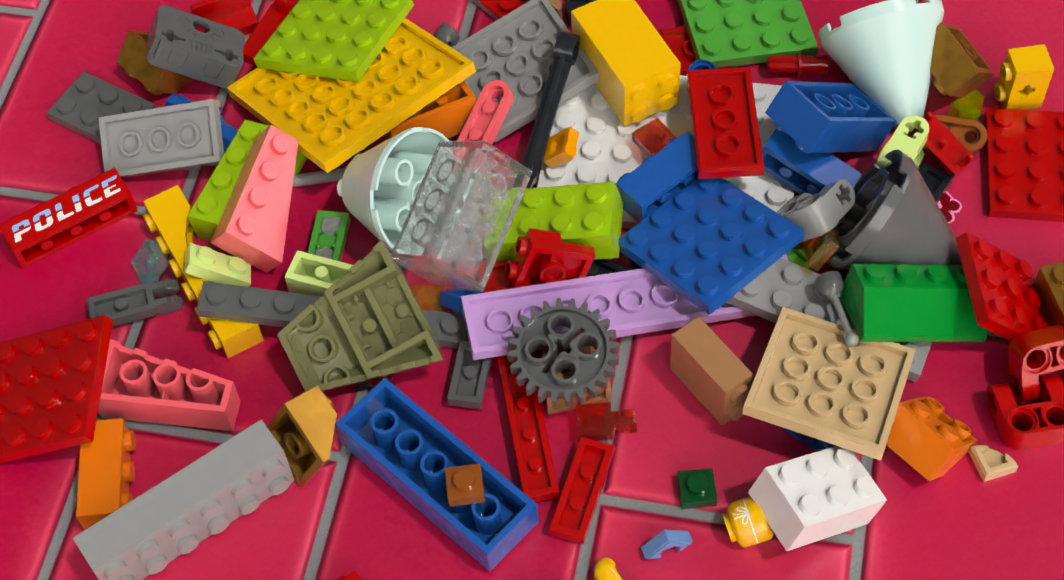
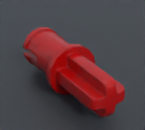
[766,52,829,77]

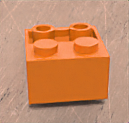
[886,396,978,481]

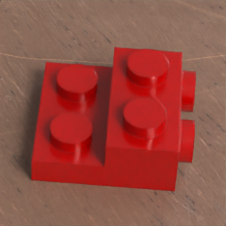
[505,228,596,289]

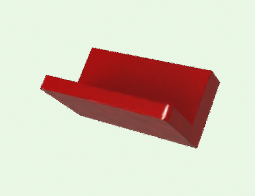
[190,0,259,36]

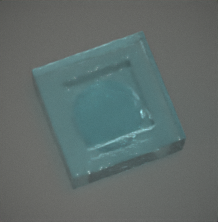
[131,240,169,284]

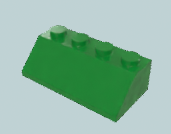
[841,264,987,342]

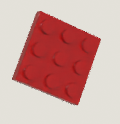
[956,232,1048,340]

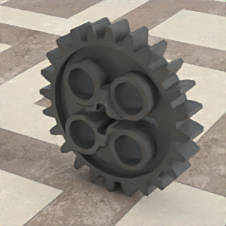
[507,298,619,407]

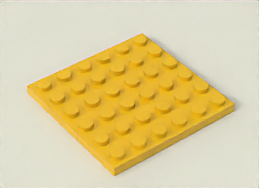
[227,18,476,173]

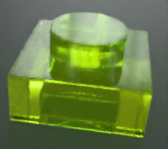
[948,89,984,121]

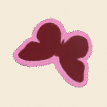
[937,191,962,224]

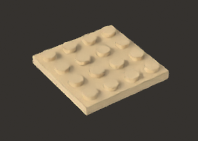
[742,307,916,461]

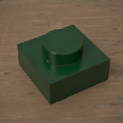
[677,468,717,509]

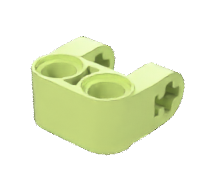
[876,115,929,170]

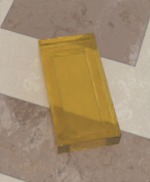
[803,229,840,271]

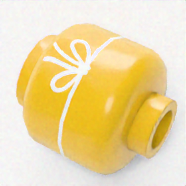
[723,496,774,548]

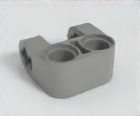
[777,180,855,243]

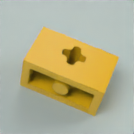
[994,44,1054,110]

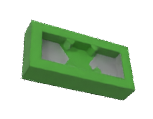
[308,210,351,262]

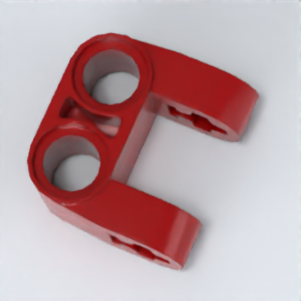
[1008,325,1064,404]
[986,374,1064,450]

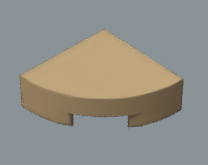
[968,445,1018,482]

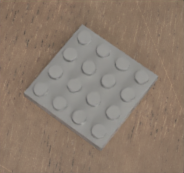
[451,0,599,143]

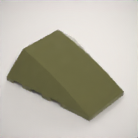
[277,240,444,392]

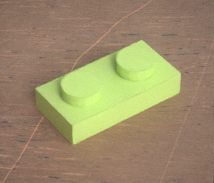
[184,242,251,287]

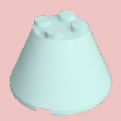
[337,127,463,258]

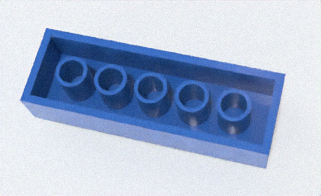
[335,378,539,572]

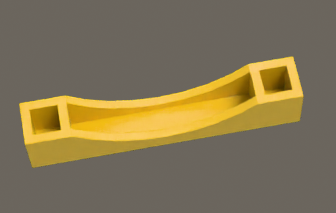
[143,185,264,359]

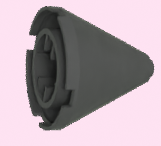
[820,150,962,271]

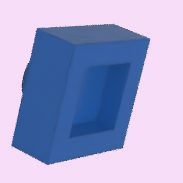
[440,287,482,315]

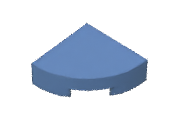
[641,529,693,559]

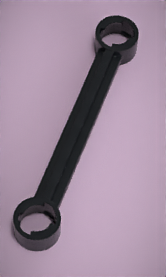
[510,31,580,190]

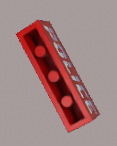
[0,168,138,269]

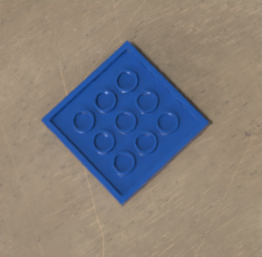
[618,178,804,315]

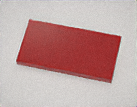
[687,67,765,179]

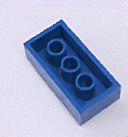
[765,81,897,154]

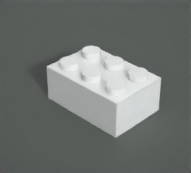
[748,446,887,551]

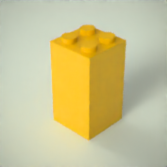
[571,0,681,127]

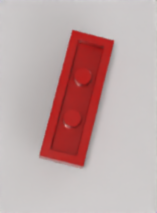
[549,437,615,544]

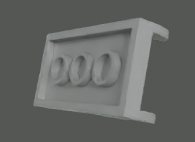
[98,99,224,178]

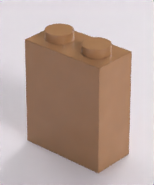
[670,317,753,426]

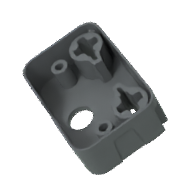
[146,5,245,88]

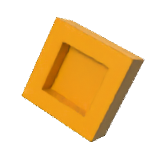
[544,126,579,169]

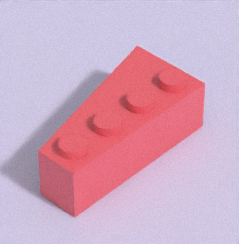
[210,125,298,273]
[98,339,241,431]

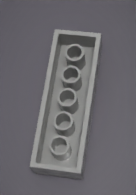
[73,420,295,580]

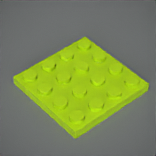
[254,0,414,82]

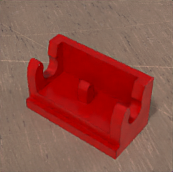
[908,111,976,179]

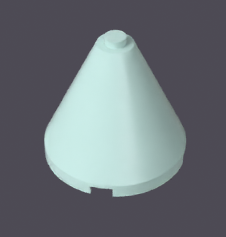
[818,0,944,129]

